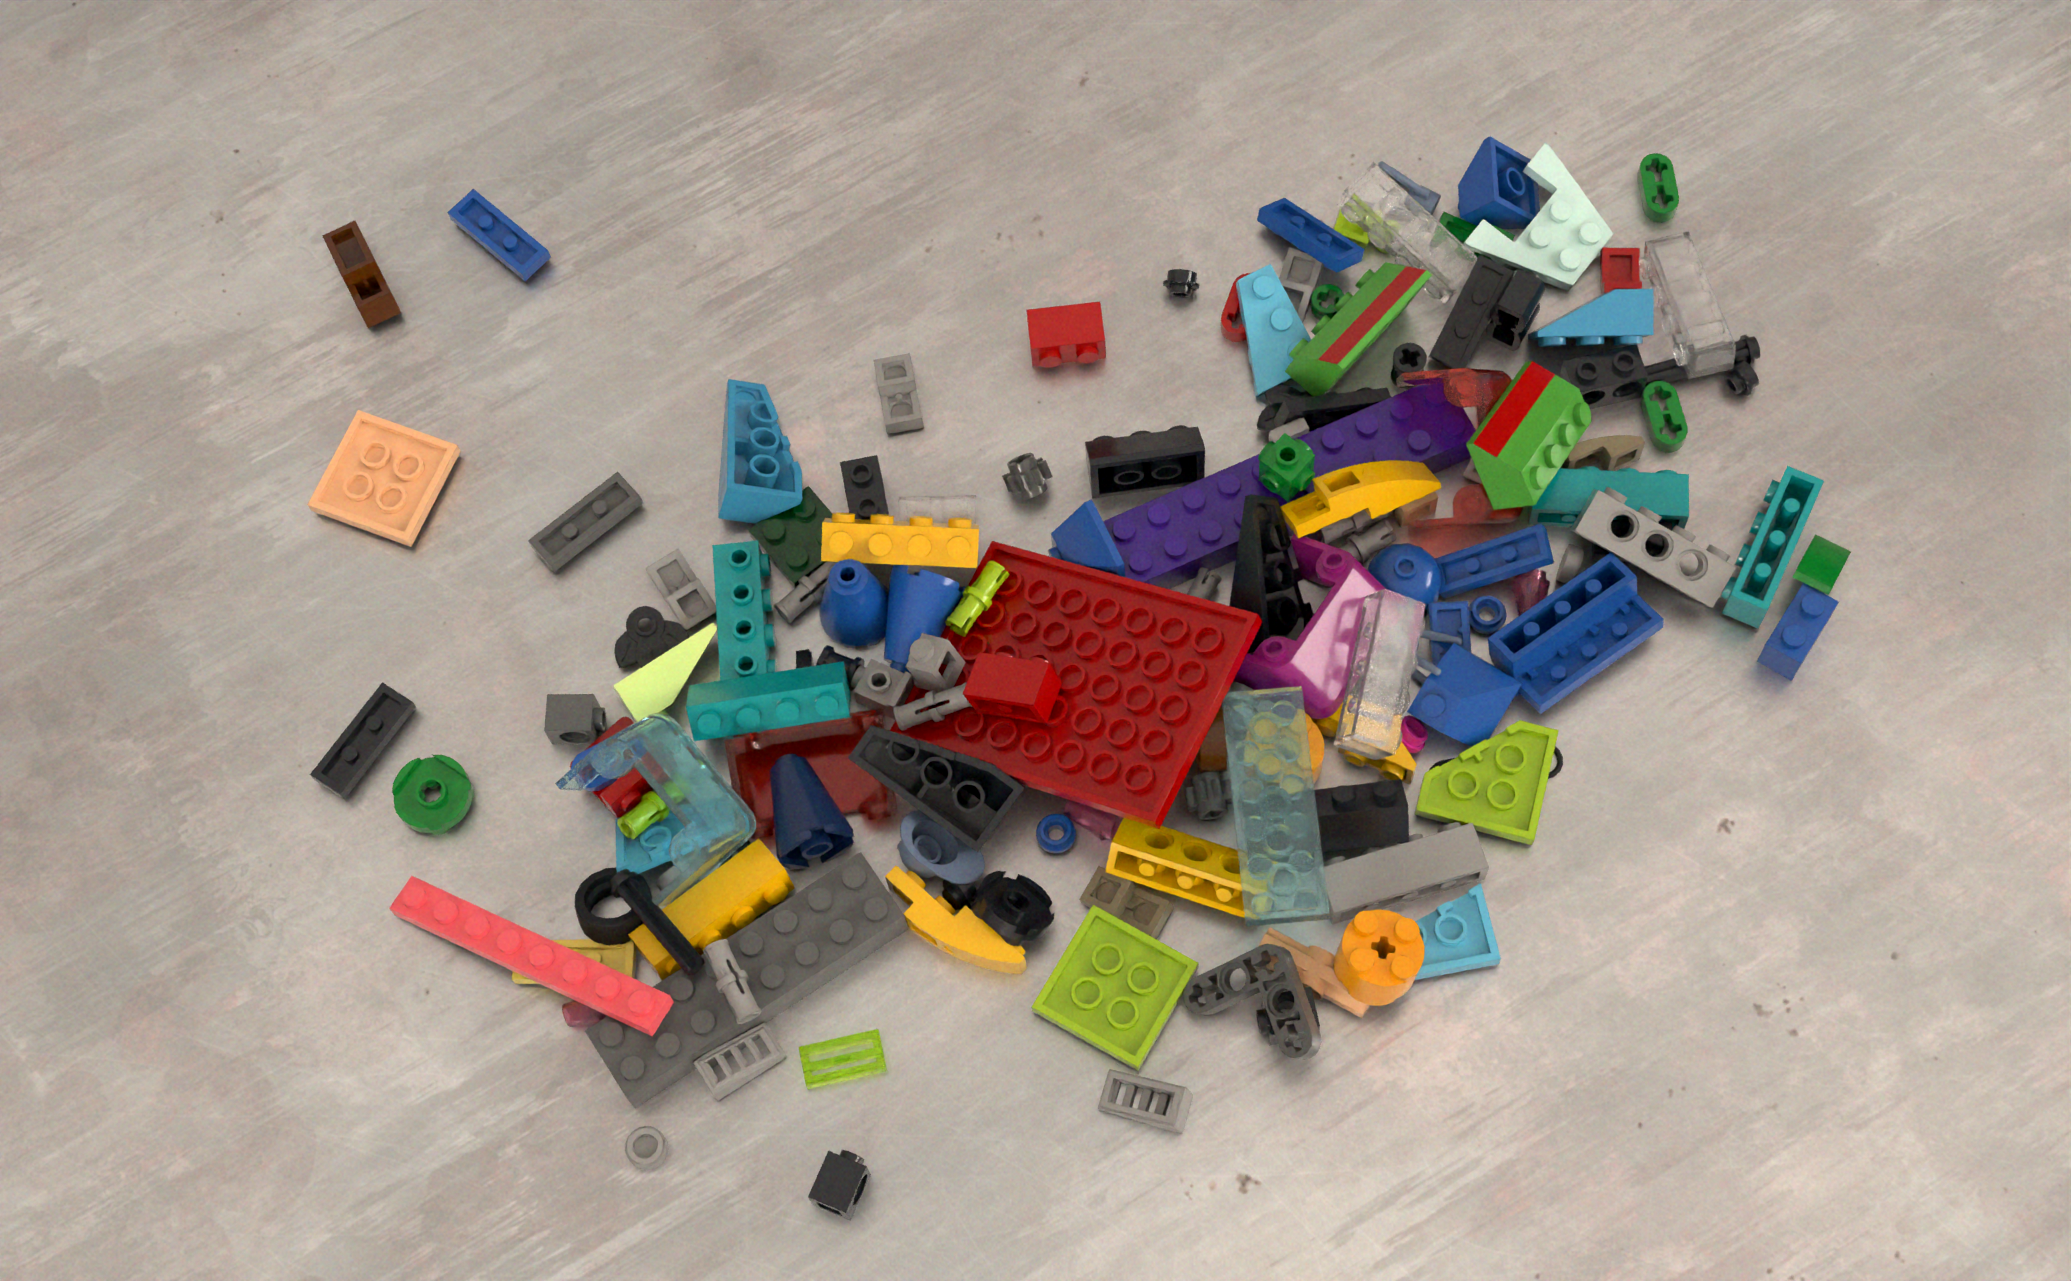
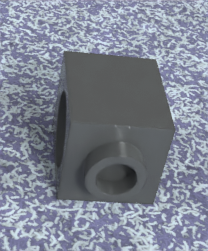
[544,694,606,744]

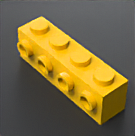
[821,512,979,568]
[628,838,795,980]

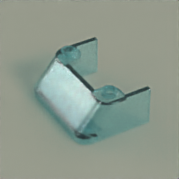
[555,713,756,906]

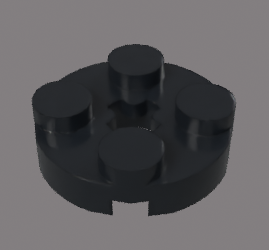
[972,871,1054,946]

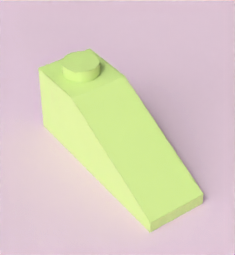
[613,623,717,728]

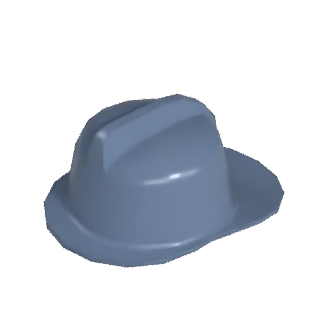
[897,810,985,885]

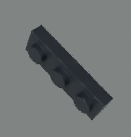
[1428,255,1513,374]
[1273,387,1391,429]
[310,682,416,799]

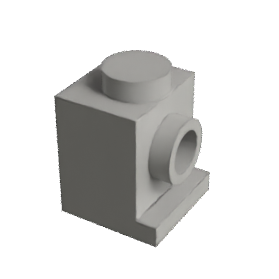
[905,633,966,693]
[851,659,914,720]

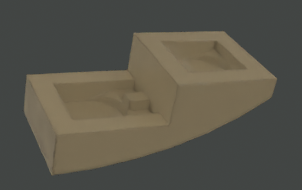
[1561,435,1645,471]
[1079,866,1174,939]

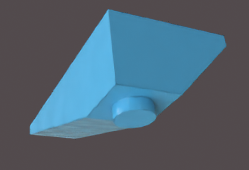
[718,379,802,524]

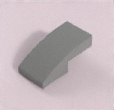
[1279,247,1324,323]
[874,353,924,434]
[646,549,716,631]

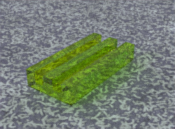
[799,1029,887,1089]

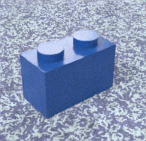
[1757,583,1839,681]

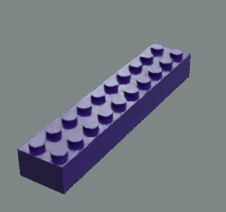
[1103,375,1476,589]

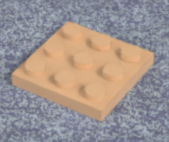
[307,410,461,547]

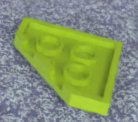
[1414,720,1559,845]

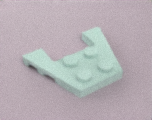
[1461,143,1614,291]

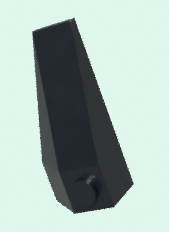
[1229,494,1314,655]
[848,725,1025,853]

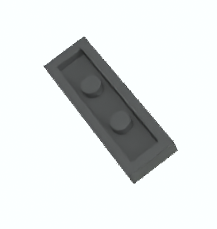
[528,472,643,572]

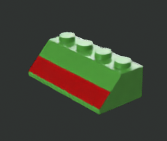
[1285,262,1432,396]
[1466,361,1592,510]

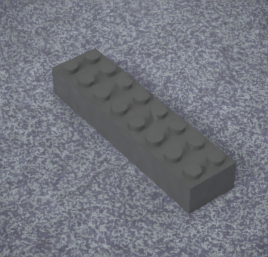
[585,852,908,1109]

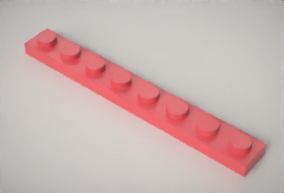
[389,876,674,1037]

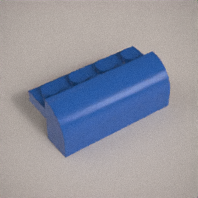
[1488,552,1664,714]

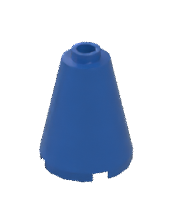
[819,559,889,648]
[884,565,966,673]

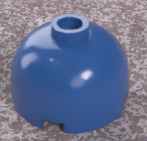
[1367,543,1442,617]

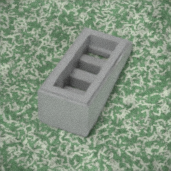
[693,1022,787,1101]
[1098,1069,1193,1133]

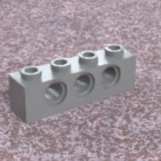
[1570,487,1736,608]

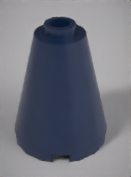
[770,754,854,869]

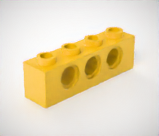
[1105,818,1278,923]

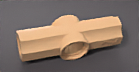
[1258,928,1369,1018]

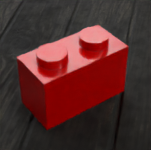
[1026,301,1106,368]
[963,652,1062,724]

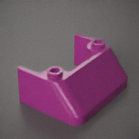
[1233,533,1398,719]

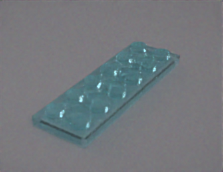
[1222,686,1330,927]

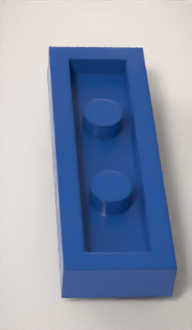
[447,189,551,281]
[1257,198,1364,273]
[1435,523,1554,599]

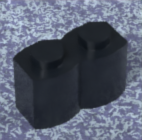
[1486,269,1545,351]

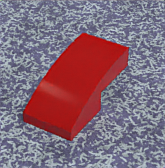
[1600,247,1642,294]

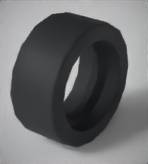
[574,867,652,945]

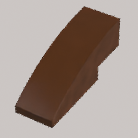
[322,221,401,328]

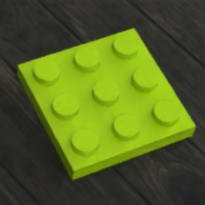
[1031,905,1199,1071]

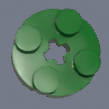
[392,755,474,835]

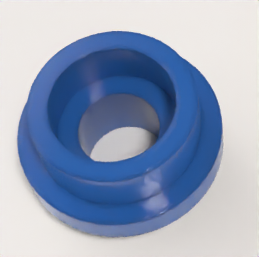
[1468,596,1507,634]
[1036,814,1076,853]

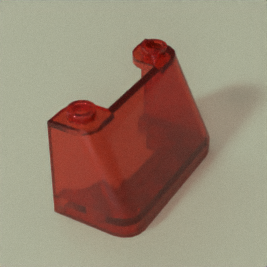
[724,709,898,839]

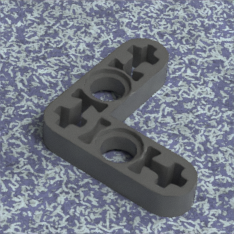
[1183,944,1321,1060]

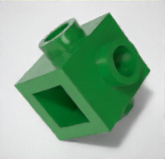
[1258,433,1315,502]

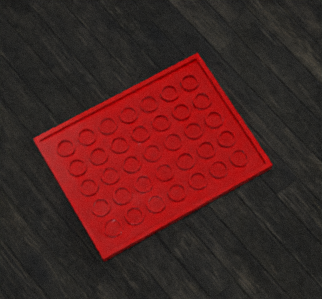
[890,541,1262,829]

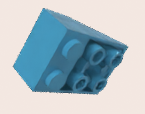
[1528,289,1654,347]

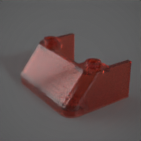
[1396,368,1524,531]

